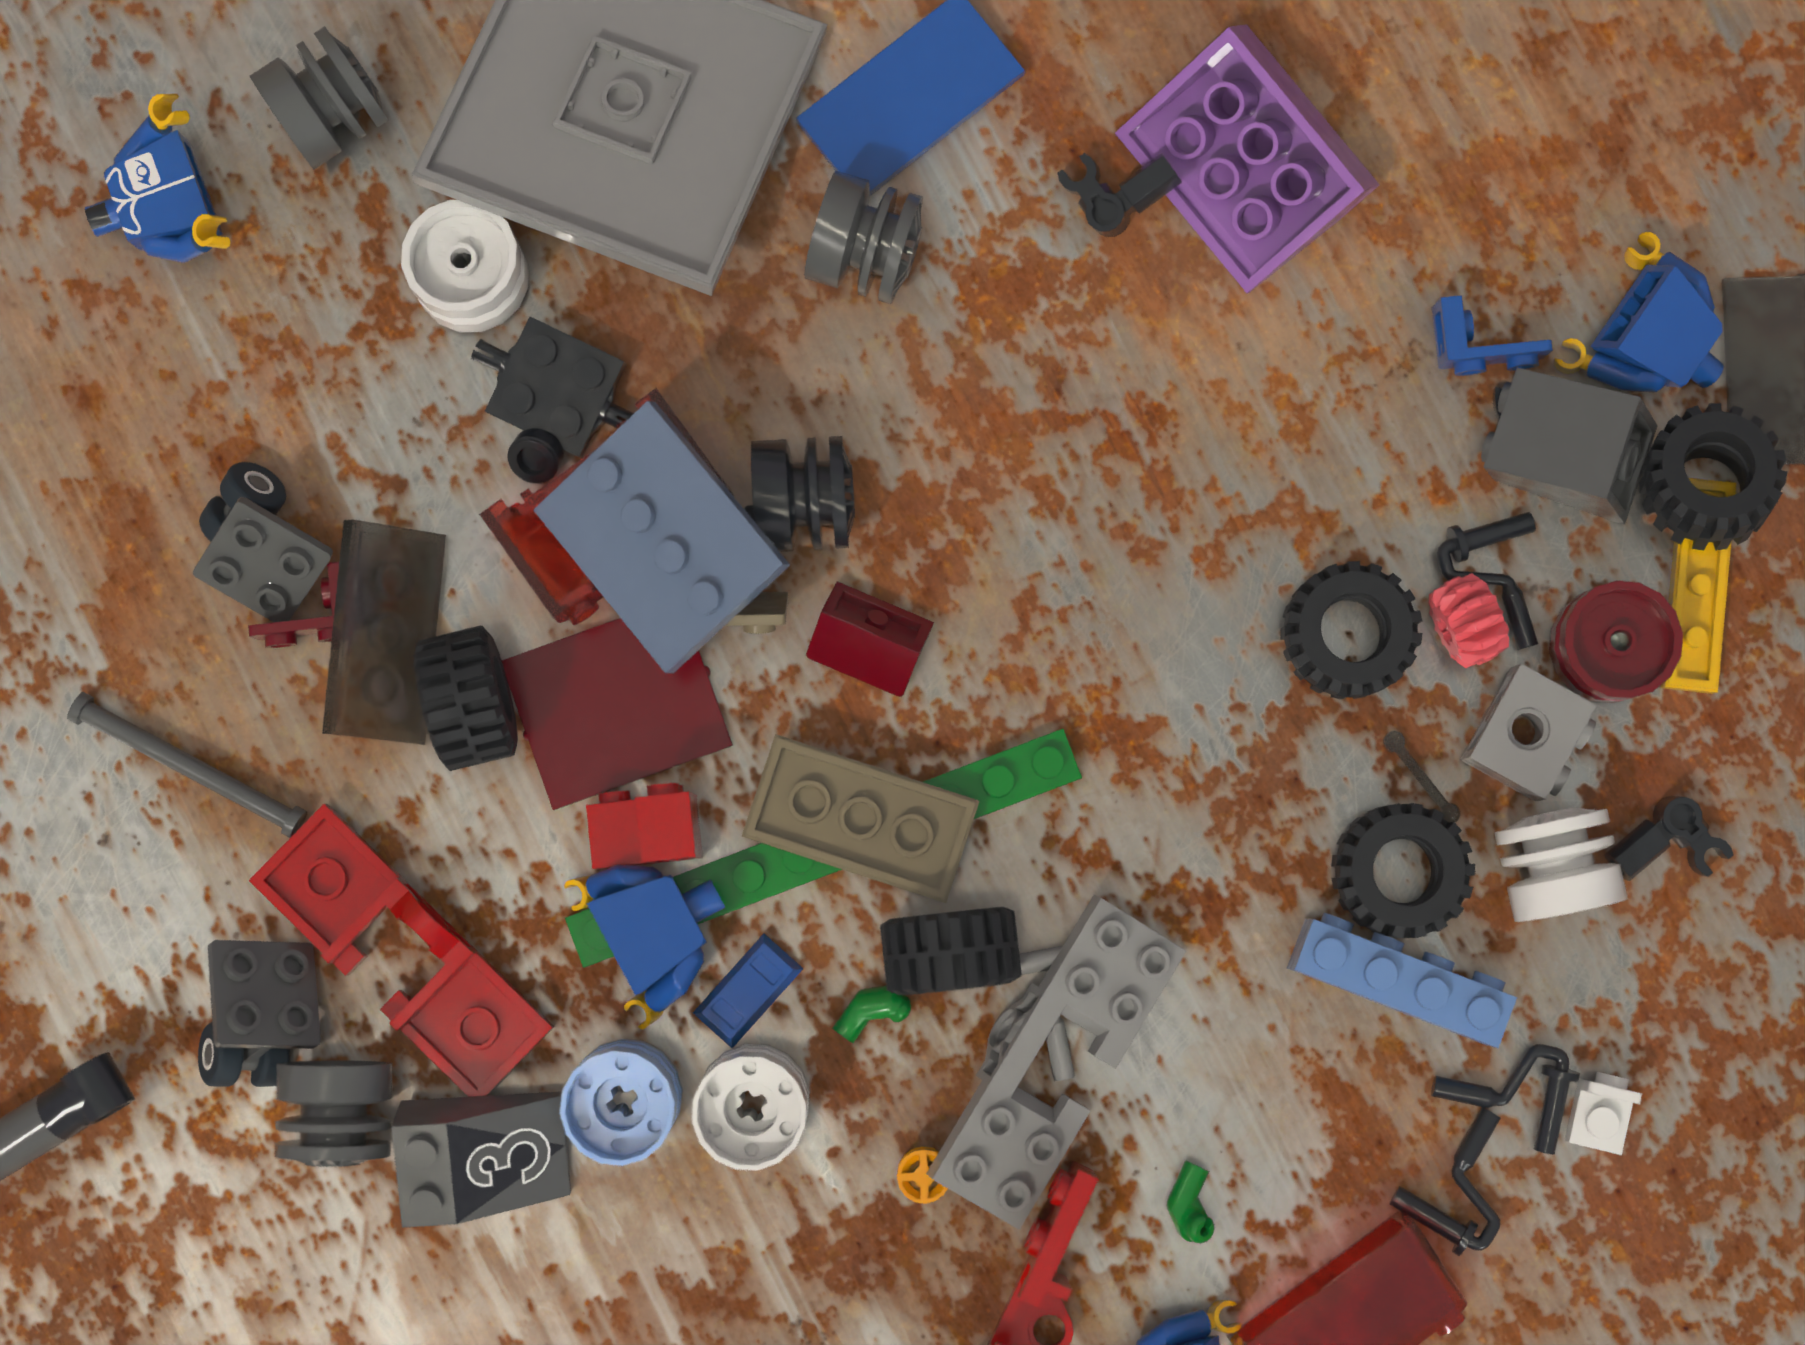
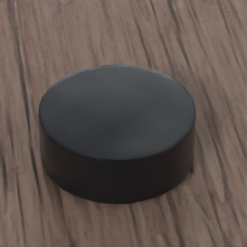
[507,428,564,484]

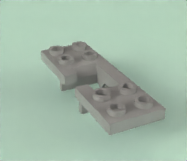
[926,894,1186,1230]

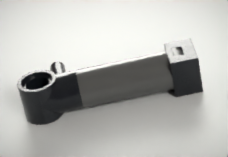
[0,1052,135,1181]

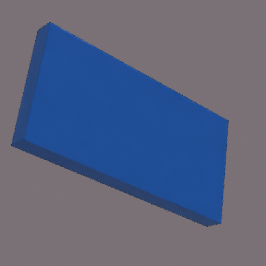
[796,0,1025,196]

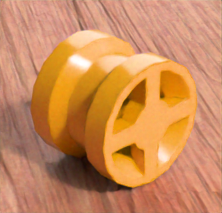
[897,1146,948,1204]

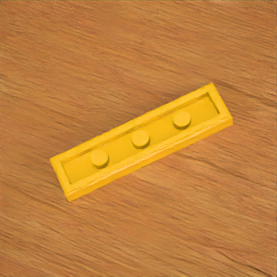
[1660,478,1737,694]

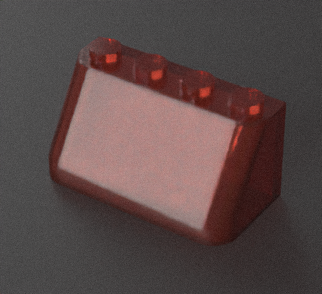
[1226,1210,1468,1345]

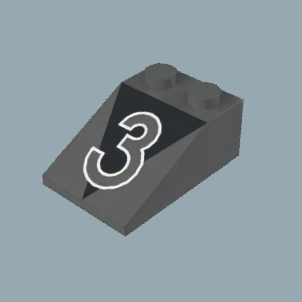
[391,1091,571,1227]

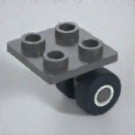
[193,462,333,622]
[198,940,321,1087]

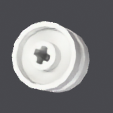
[401,200,529,332]

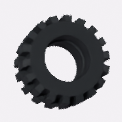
[1639,403,1787,551]
[1280,561,1423,699]
[414,625,518,771]
[1331,803,1475,938]
[880,907,1022,995]

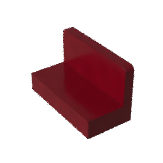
[806,581,934,697]

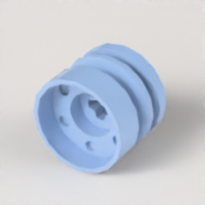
[560,1039,683,1166]

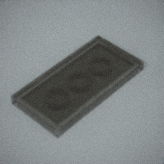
[322,519,446,745]

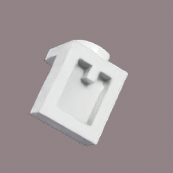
[1565,1072,1642,1155]

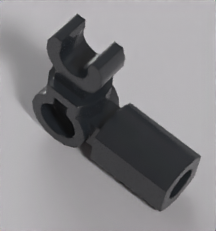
[1057,153,1183,237]
[1604,796,1734,881]

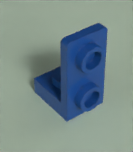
[1432,295,1553,376]

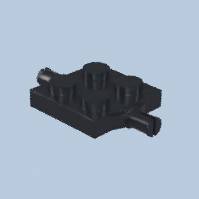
[471,316,634,458]

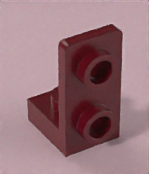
[248,561,364,648]

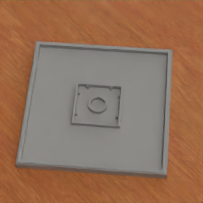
[412,0,827,296]

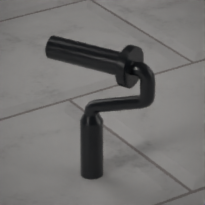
[1437,512,1538,650]
[1431,1044,1580,1155]
[1389,1107,1501,1256]

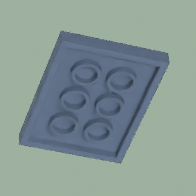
[534,401,790,673]

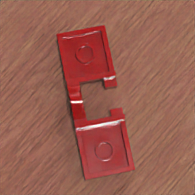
[248,804,555,1097]
[987,1161,1099,1345]

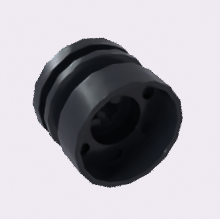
[751,436,855,552]

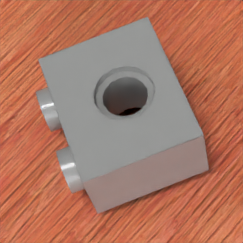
[1460,664,1597,801]

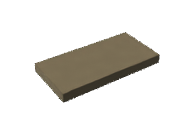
[742,734,979,903]

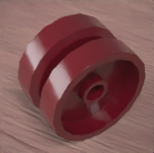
[1549,580,1683,703]

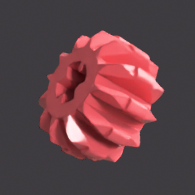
[1428,573,1509,668]

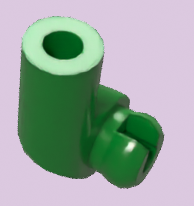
[832,985,911,1043]
[1166,1160,1215,1244]

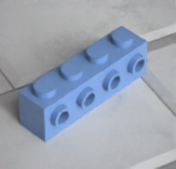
[1287,913,1517,1048]

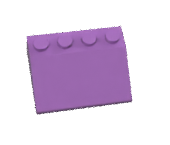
[1115,24,1379,293]

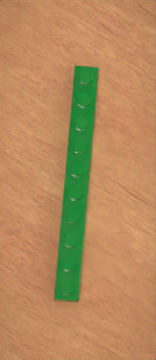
[565,729,1082,968]

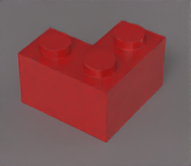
[586,782,703,870]

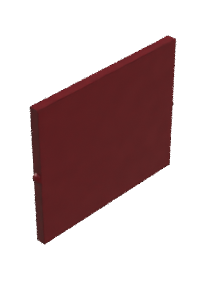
[502,618,733,810]

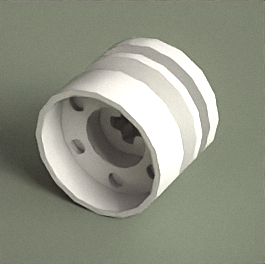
[1494,807,1628,922]
[692,1044,810,1170]

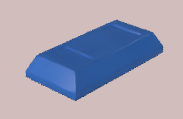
[693,933,803,1048]

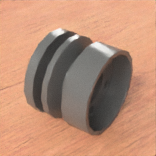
[250,26,388,170]
[804,171,923,304]
[275,1060,392,1167]

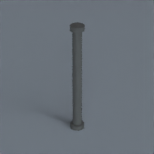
[67,692,307,838]

